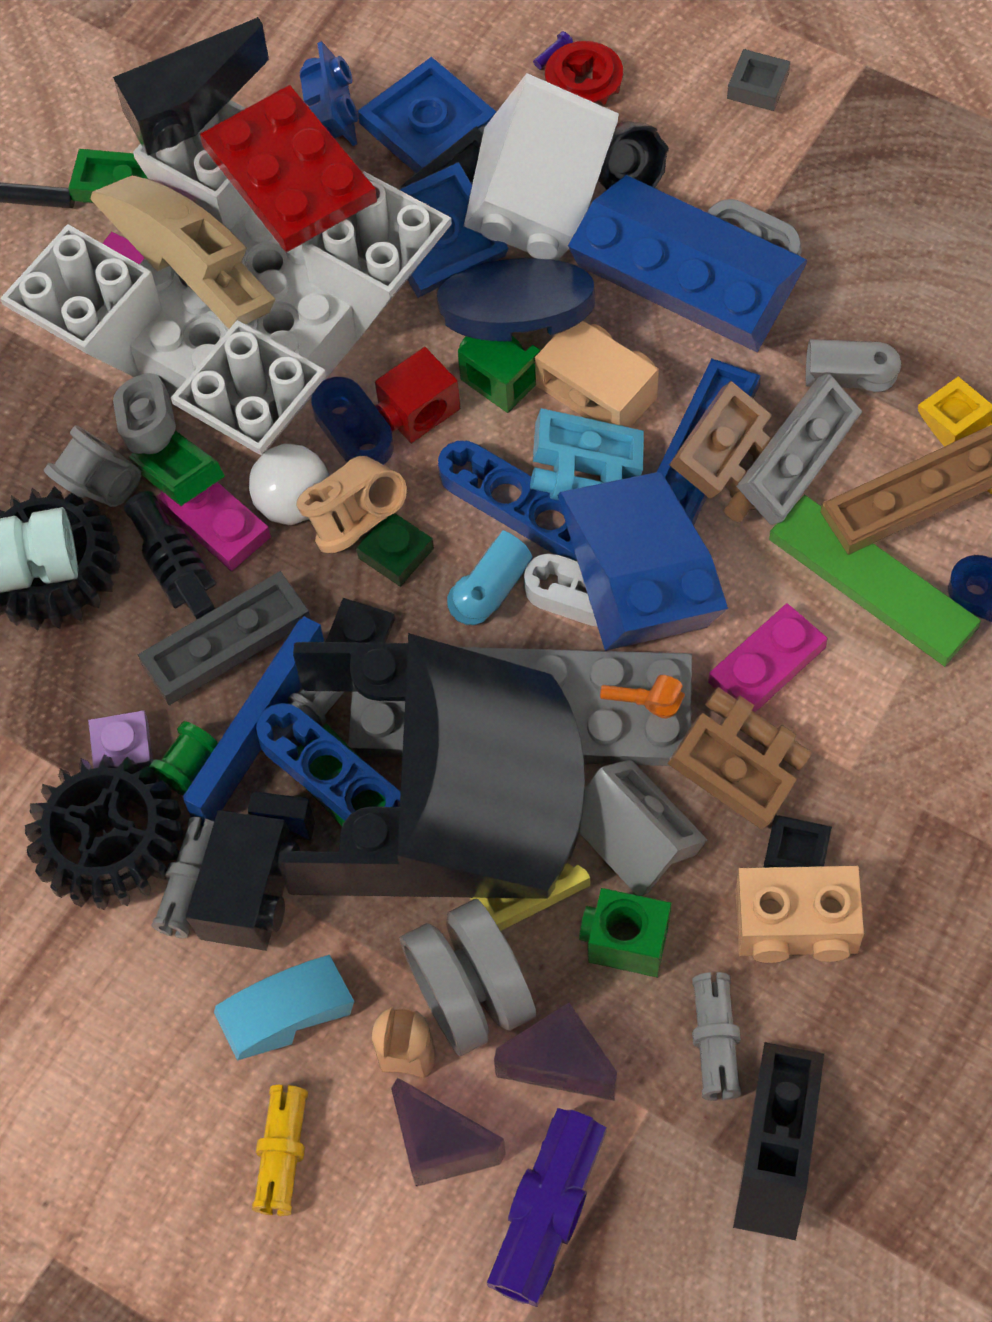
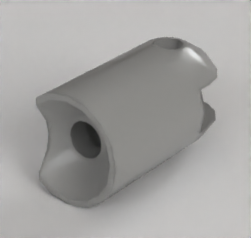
[806,339,901,392]

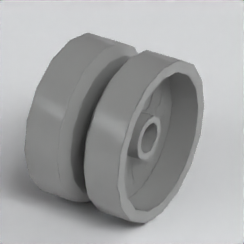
[399,899,536,1056]

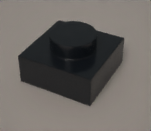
[325,598,395,643]

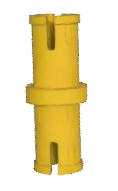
[252,1084,308,1216]

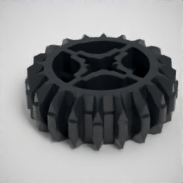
[0,486,120,631]
[25,754,183,910]

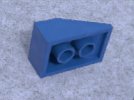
[557,471,728,651]

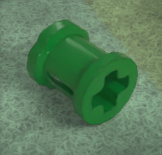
[149,721,219,796]

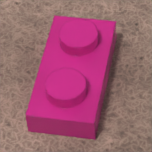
[156,482,271,572]
[708,603,828,712]

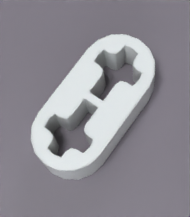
[524,553,598,627]

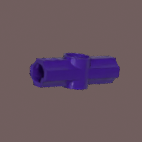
[487,1108,607,1307]

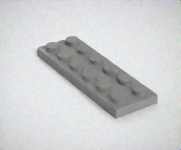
[348,647,692,766]

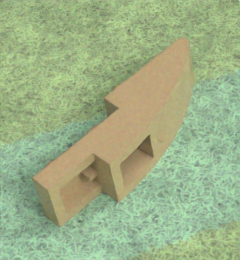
[90,175,275,329]

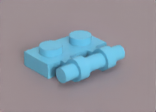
[530,408,644,500]

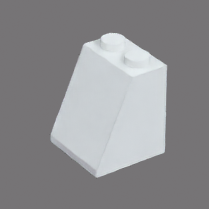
[464,73,619,260]

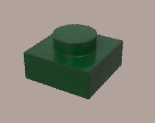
[356,513,434,587]

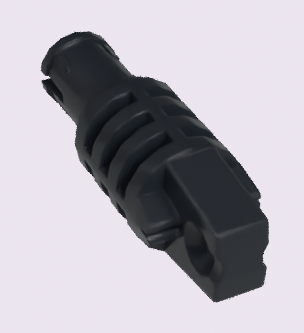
[124,491,216,620]

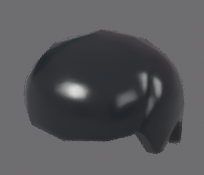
[598,121,669,190]

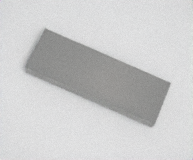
[736,373,863,525]

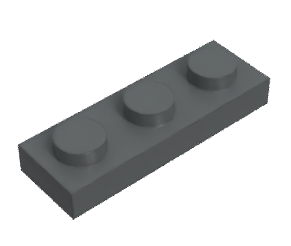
[137,571,311,705]

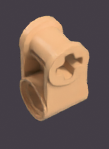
[296,456,407,553]

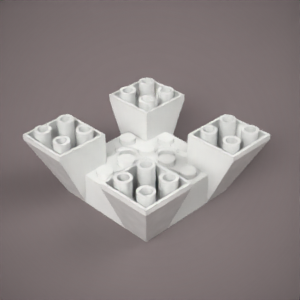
[0,100,452,455]

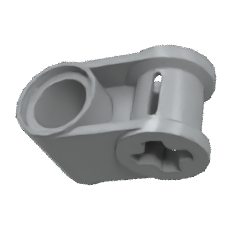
[43,425,141,507]

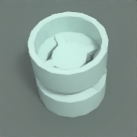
[0,507,78,593]

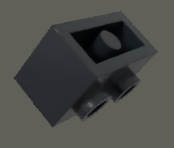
[185,810,300,951]

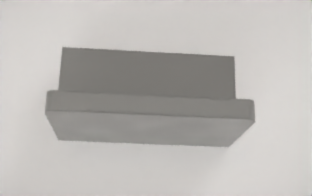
[579,759,708,896]

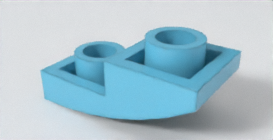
[214,955,354,1061]

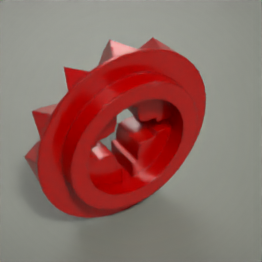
[545,41,623,105]

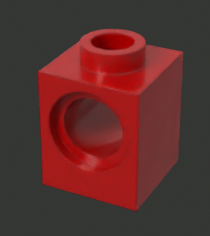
[375,347,461,444]

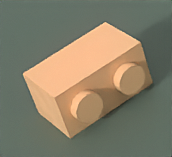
[535,321,659,428]

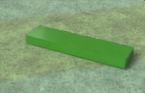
[769,494,981,667]

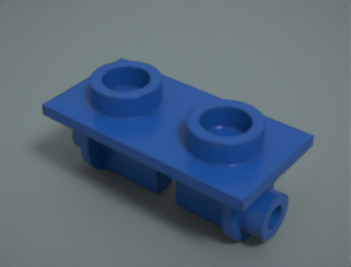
[299,41,358,146]

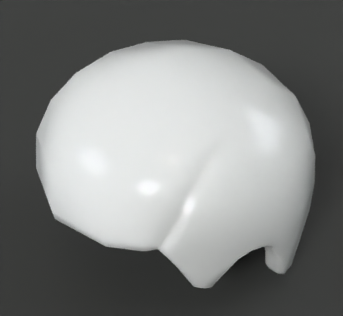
[249,443,329,525]

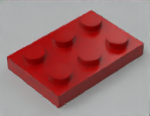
[200,85,377,253]

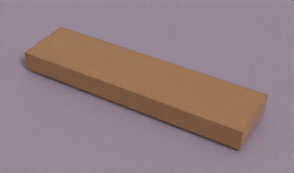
[821,425,992,555]

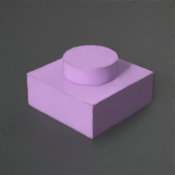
[88,710,153,771]

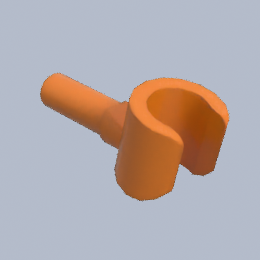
[600,675,685,719]

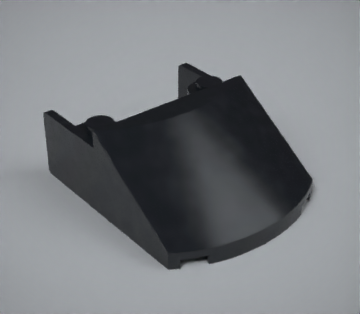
[278,633,585,899]

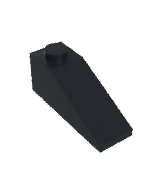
[113,17,269,156]
[733,1042,824,1241]

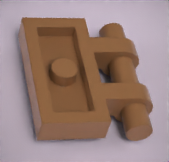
[669,381,778,522]
[667,687,812,830]

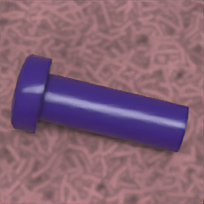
[533,31,574,70]

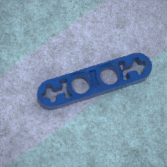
[438,441,577,561]
[256,703,401,821]

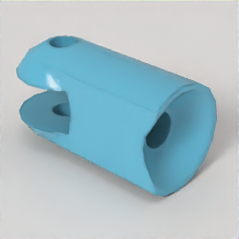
[447,530,533,625]

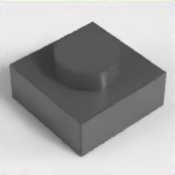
[727,49,791,111]

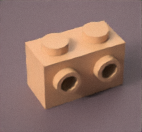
[736,866,864,963]

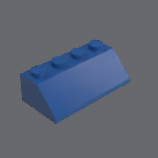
[568,175,807,353]

